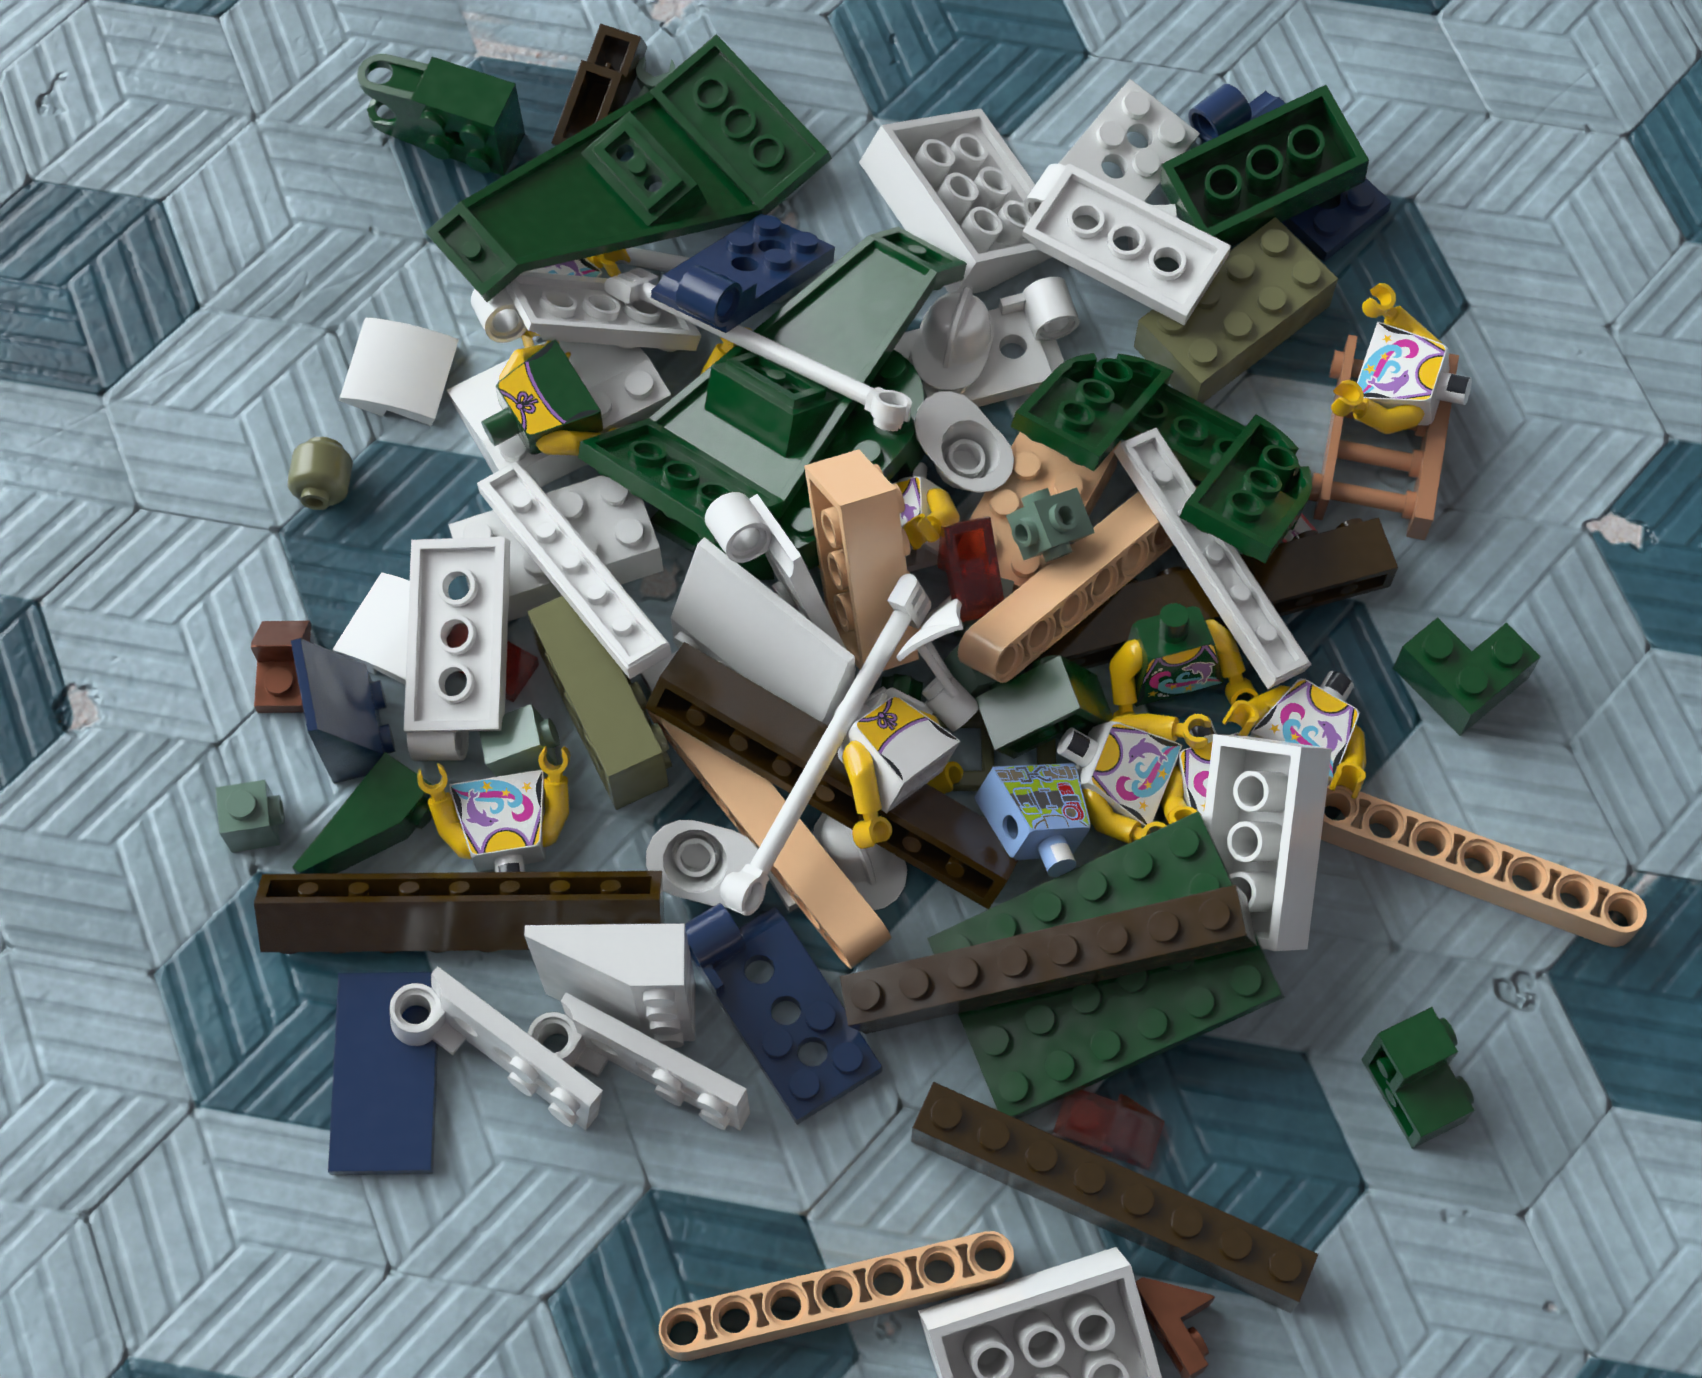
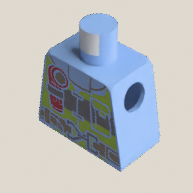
[974,763,1090,877]

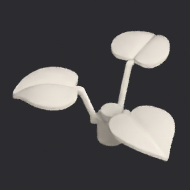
[847,589,979,734]

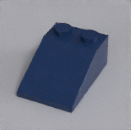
[291,638,396,784]

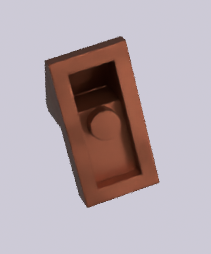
[251,620,311,713]
[1135,1277,1215,1378]

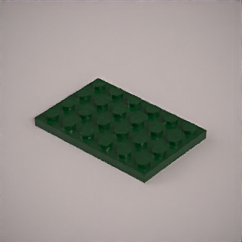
[927,811,1285,1119]

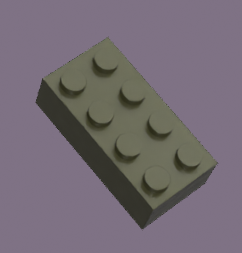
[1134,217,1338,403]
[527,596,672,810]

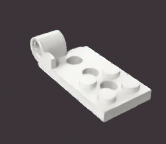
[1023,79,1200,230]
[1022,163,1231,325]
[471,271,701,352]
[894,277,1080,407]
[705,492,857,671]
[404,537,511,761]
[389,966,603,1130]
[527,993,750,1131]

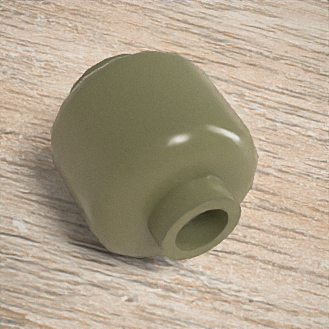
[287,437,353,510]

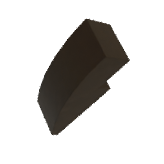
[551,23,648,146]

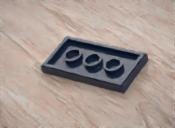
[328,972,438,1175]

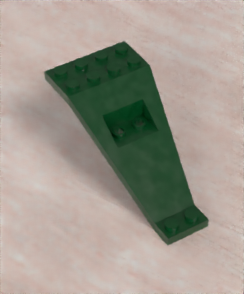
[425,34,832,303]
[578,227,967,544]

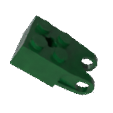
[357,54,525,176]

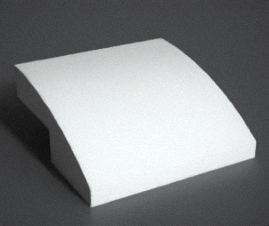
[339,317,459,426]
[332,572,454,685]

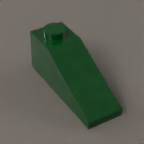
[292,752,433,874]

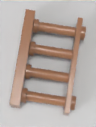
[1308,335,1459,540]

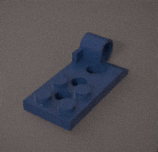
[1188,84,1391,262]
[651,214,835,333]
[685,903,883,1125]

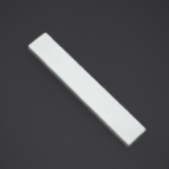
[1113,428,1311,689]
[477,460,672,679]

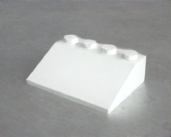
[859,109,1052,294]
[446,341,672,488]
[671,537,855,726]
[524,923,696,1048]
[918,1247,1162,1378]

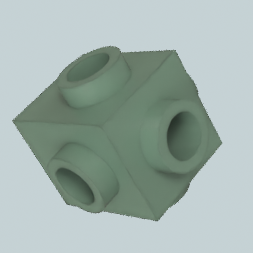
[1006,488,1095,562]

